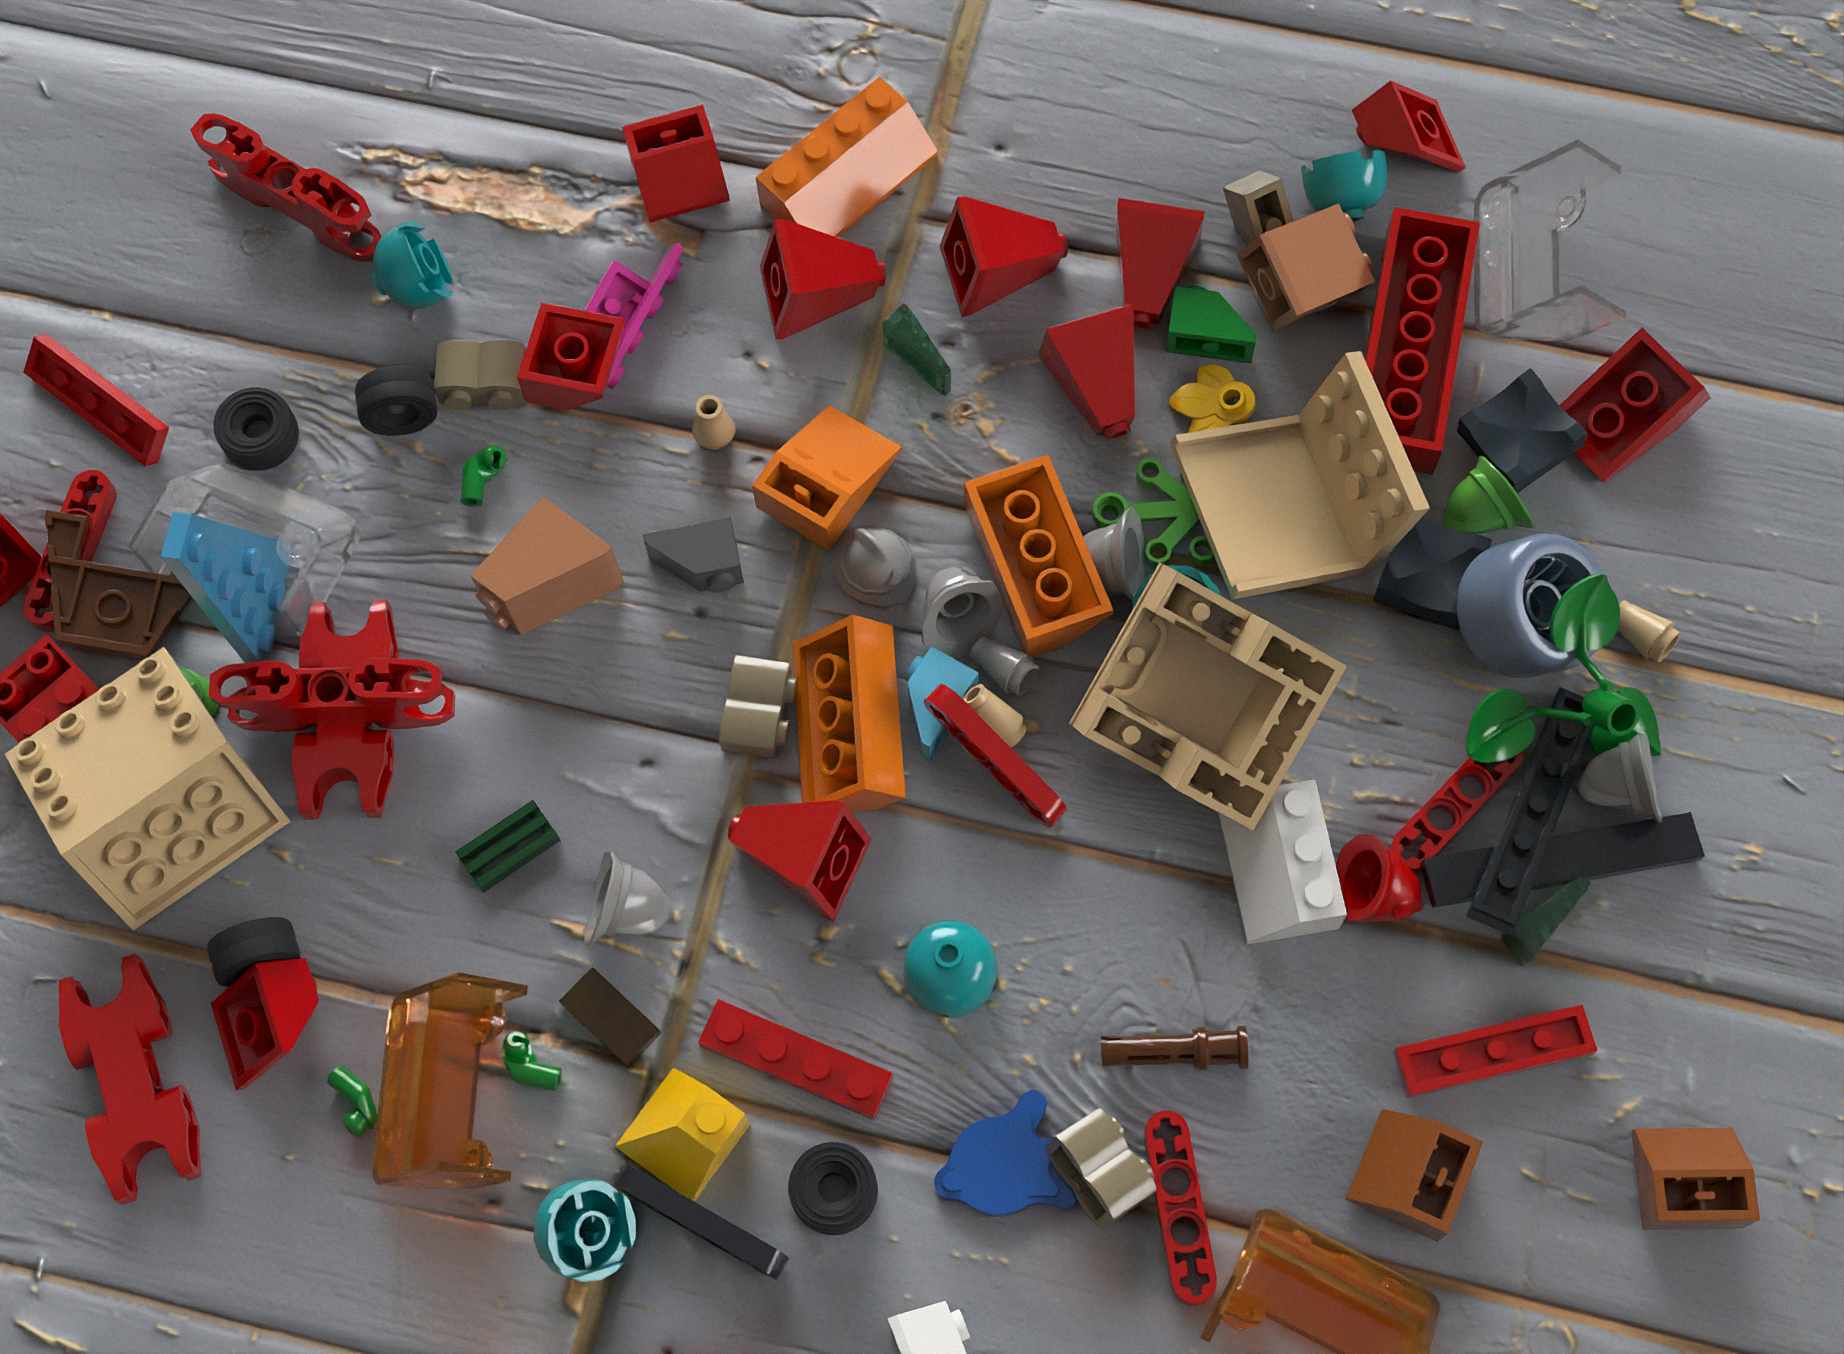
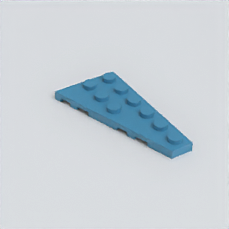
[160,512,295,663]

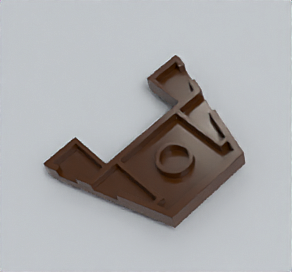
[45,510,192,660]

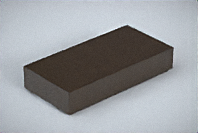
[559,967,661,1068]

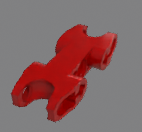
[190,113,381,262]
[291,600,400,820]
[208,658,456,732]
[58,953,201,1205]

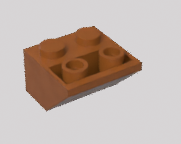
[1345,1109,1484,1242]
[1631,1128,1760,1230]

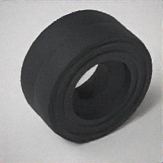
[355,366,438,436]
[213,387,299,471]
[207,917,301,987]
[788,1142,878,1235]

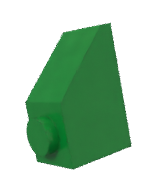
[1166,285,1257,363]

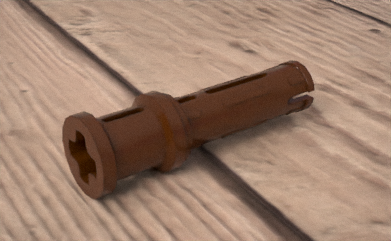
[1101,1026,1248,1070]

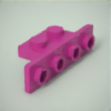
[584,243,684,389]

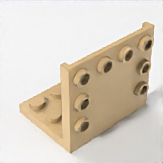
[1170,351,1430,600]
[5,647,291,931]

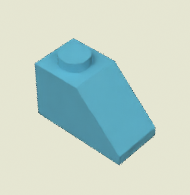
[905,646,978,761]

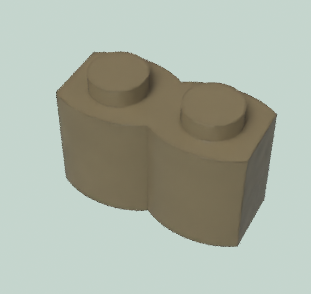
[434,340,526,410]
[719,655,798,759]
[1044,1108,1157,1230]

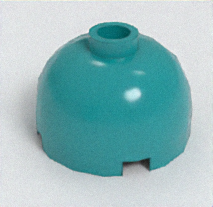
[1301,150,1387,222]
[372,220,453,309]
[903,920,997,1018]
[534,1179,636,1282]

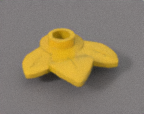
[1168,365,1256,433]

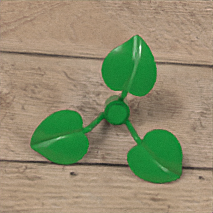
[1466,573,1661,763]

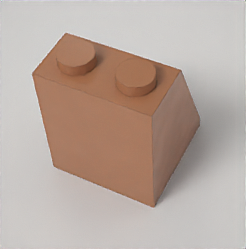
[1236,203,1375,332]
[470,496,624,635]

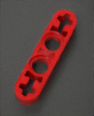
[23,470,117,632]
[924,684,1067,828]
[1388,750,1524,874]
[1144,1110,1217,1306]

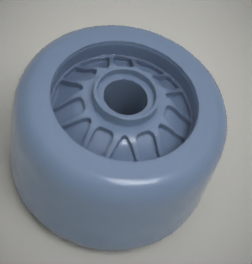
[1456,533,1603,678]

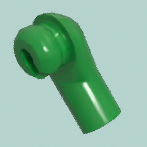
[460,445,507,507]
[501,1032,562,1091]
[327,1066,378,1137]

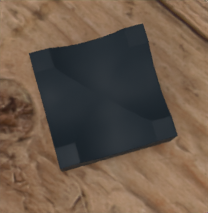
[1457,368,1587,493]
[1372,516,1493,631]

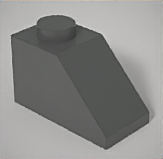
[643,517,744,592]

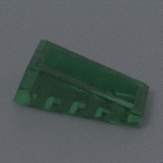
[882,303,951,396]
[1500,875,1591,966]

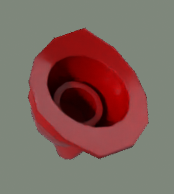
[1336,834,1425,923]

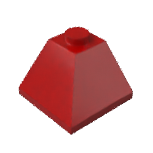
[1352,80,1466,172]
[517,302,626,410]
[211,958,319,1091]

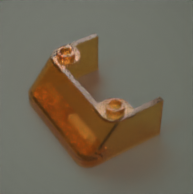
[372,972,528,1189]
[1200,1209,1440,1354]

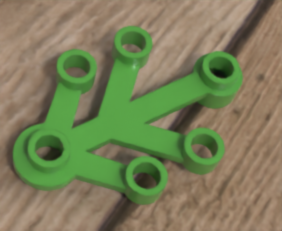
[1092,458,1214,569]

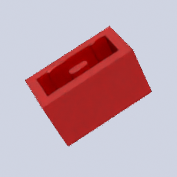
[622,104,730,223]
[0,634,99,743]

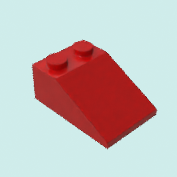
[1559,328,1711,484]

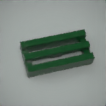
[455,800,561,893]

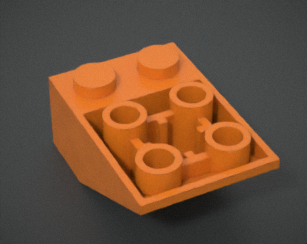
[752,405,902,551]

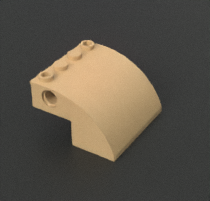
[1069,562,1347,830]

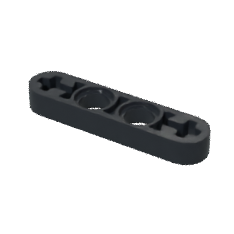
[613,1163,789,1280]

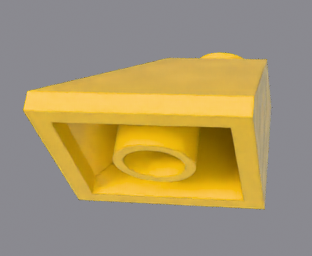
[615,1068,751,1202]

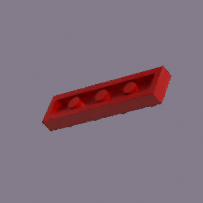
[23,334,170,466]
[698,999,893,1121]
[1394,1004,1598,1098]

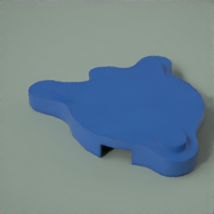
[934,1090,1077,1217]

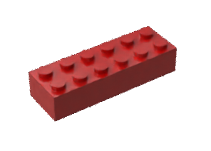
[1364,207,1480,475]

